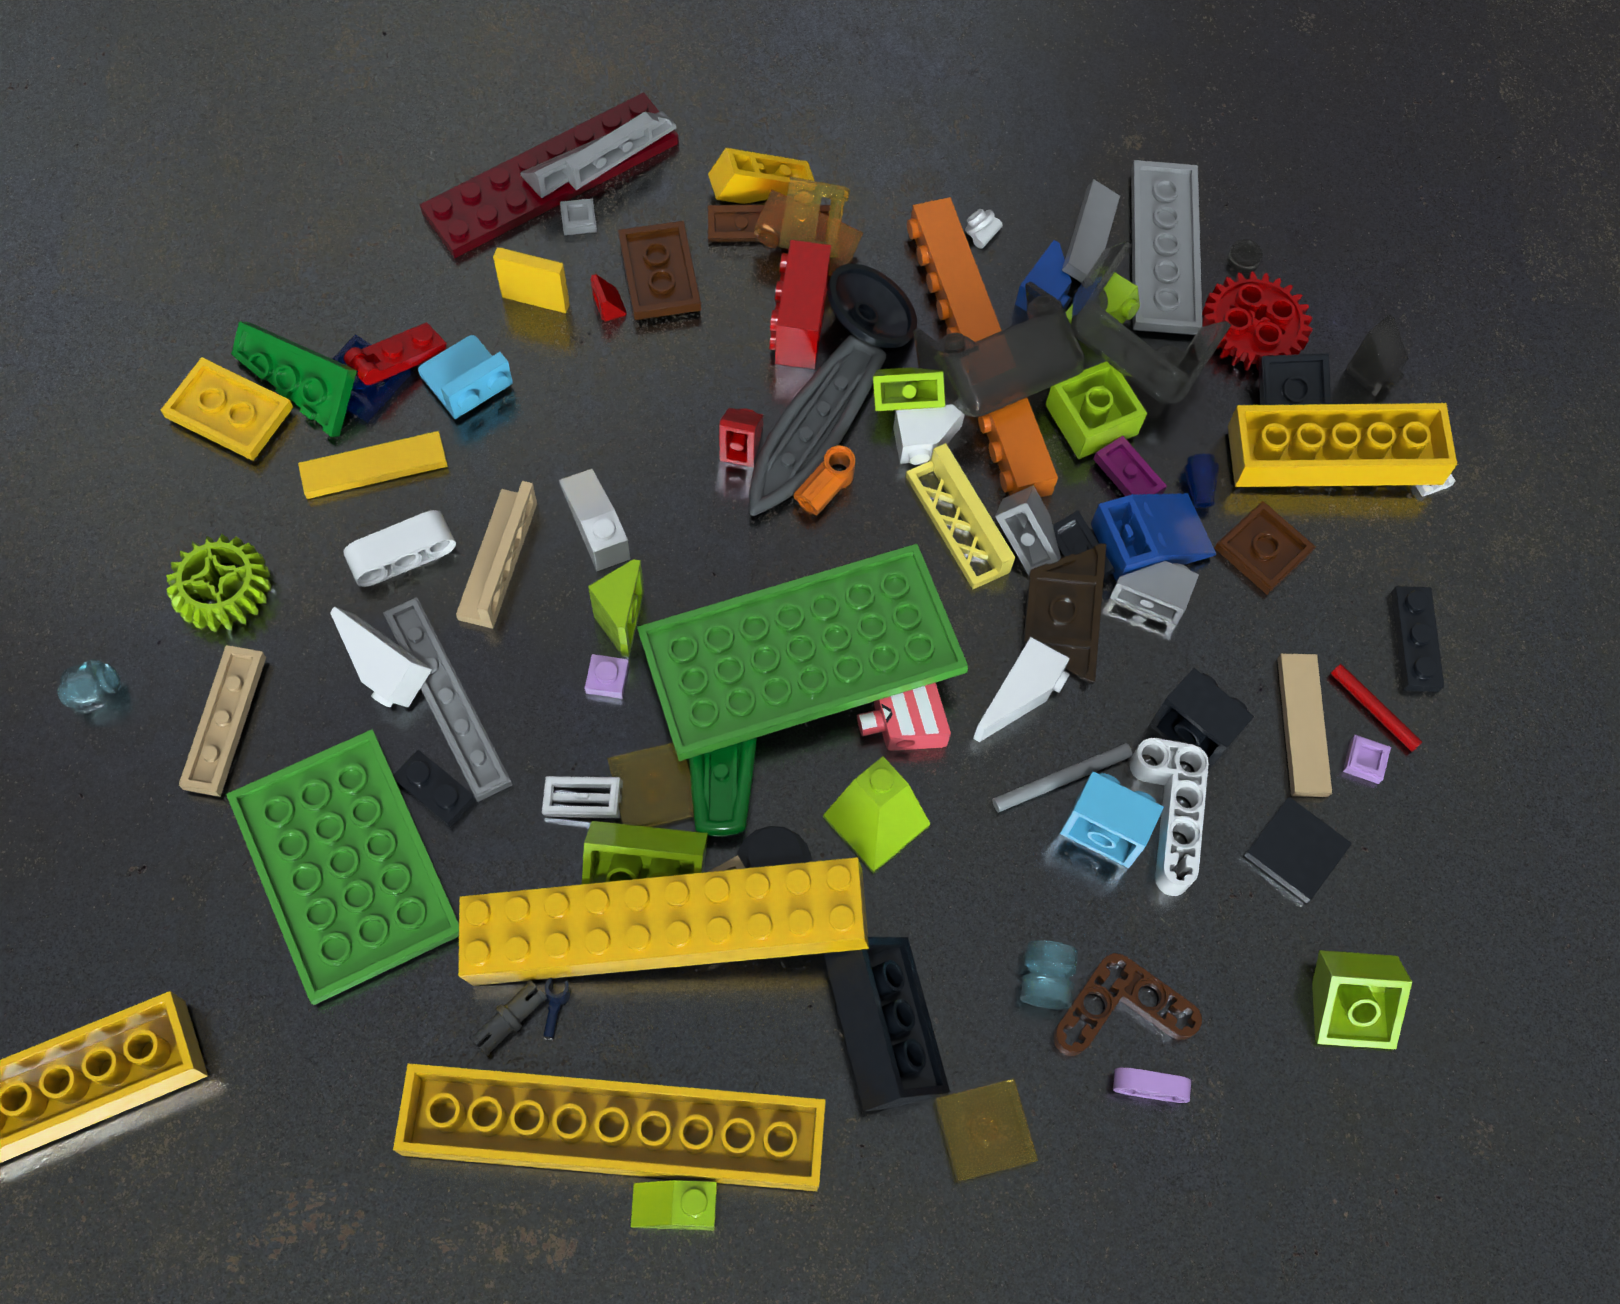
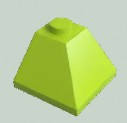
[823,756,930,873]

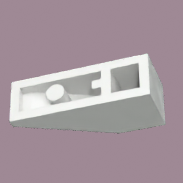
[559,469,630,571]
[330,607,432,707]
[973,637,1070,742]

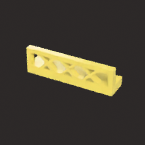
[906,443,1015,589]

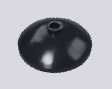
[826,263,917,348]

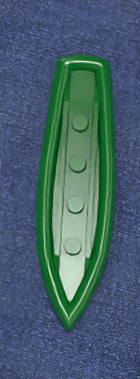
[689,737,757,837]

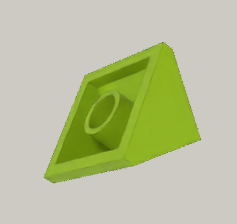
[588,559,644,657]

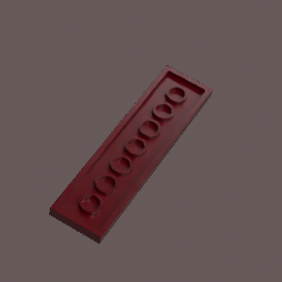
[420,92,679,258]

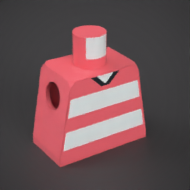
[857,682,951,751]

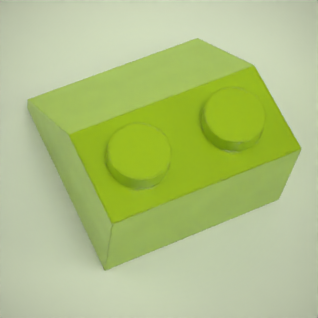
[1312,950,1412,1049]

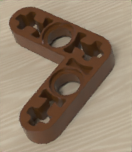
[1053,953,1202,1056]

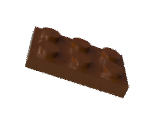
[618,221,701,320]

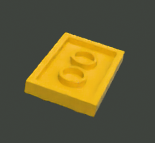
[161,357,293,461]

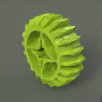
[166,534,271,632]

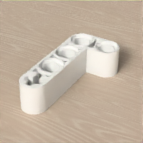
[1129,738,1209,896]

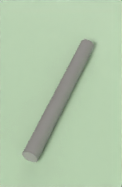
[992,743,1133,813]

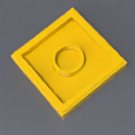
[493,247,570,313]

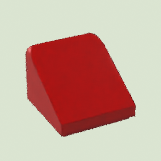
[590,274,627,322]

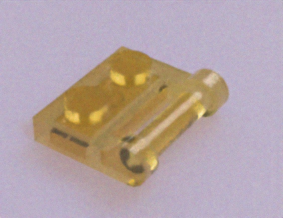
[779,177,850,258]

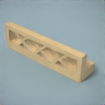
[456,481,537,629]

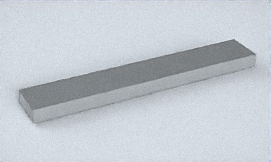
[383,597,512,802]

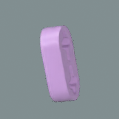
[1113,1068,1191,1103]

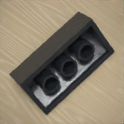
[824,937,950,1111]

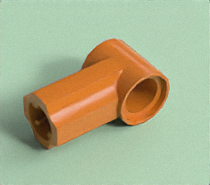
[794,445,856,516]

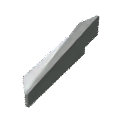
[521,111,676,198]

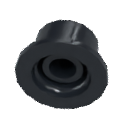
[737,826,812,868]

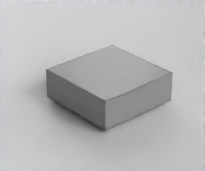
[560,198,597,236]

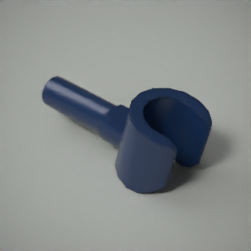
[543,978,570,1038]

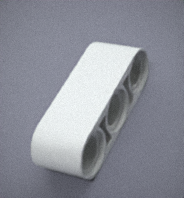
[343,510,456,587]

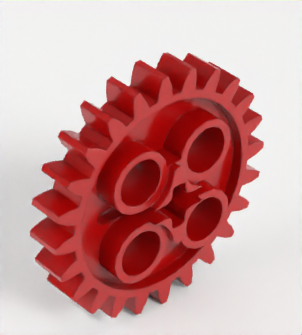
[1202,272,1313,371]

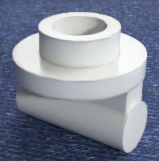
[965,209,1003,249]

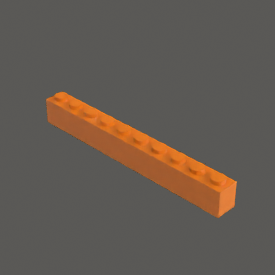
[907,197,1058,498]

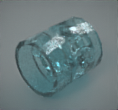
[1020,940,1078,1009]

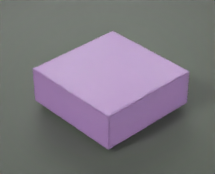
[1343,735,1391,784]

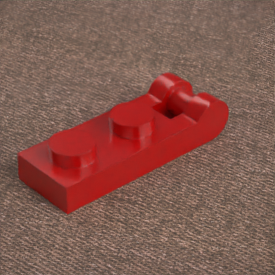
[344,322,447,385]

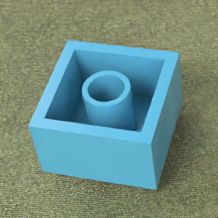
[1060,771,1164,868]

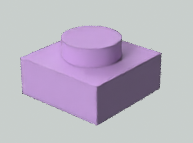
[585,654,629,699]

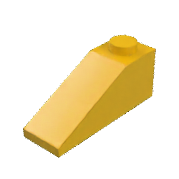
[708,148,817,204]

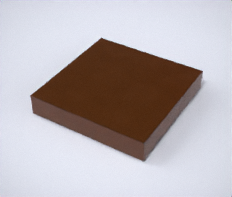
[1214,501,1316,595]

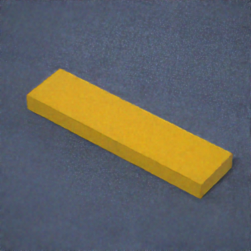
[298,431,448,499]

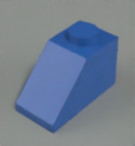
[1015,240,1072,324]

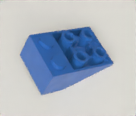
[1091,493,1216,582]

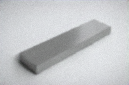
[1062,179,1120,287]

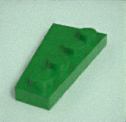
[231,321,357,437]

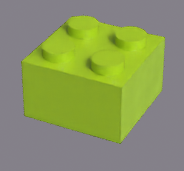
[1045,359,1147,459]

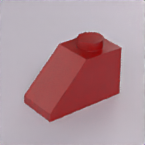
[719,408,763,468]

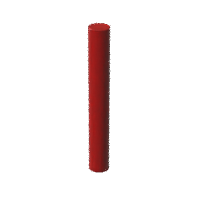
[1330,664,1422,752]

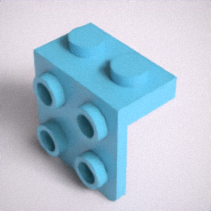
[418,335,513,419]

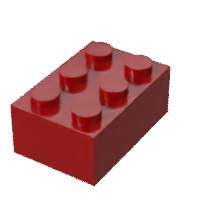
[769,240,831,369]

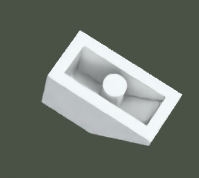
[893,403,966,465]

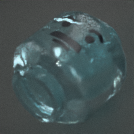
[57,659,121,714]

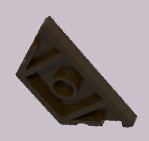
[1023,543,1106,684]

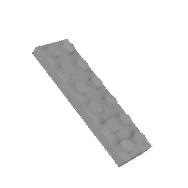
[1131,160,1203,335]

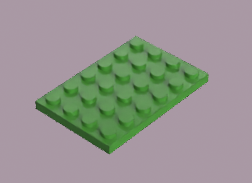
[226,729,459,1005]

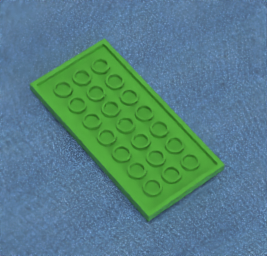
[637,544,968,761]

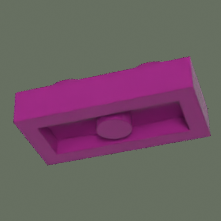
[1093,436,1167,496]

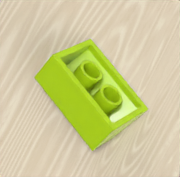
[582,821,708,884]

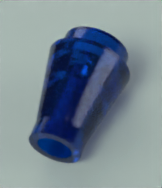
[1184,454,1219,508]

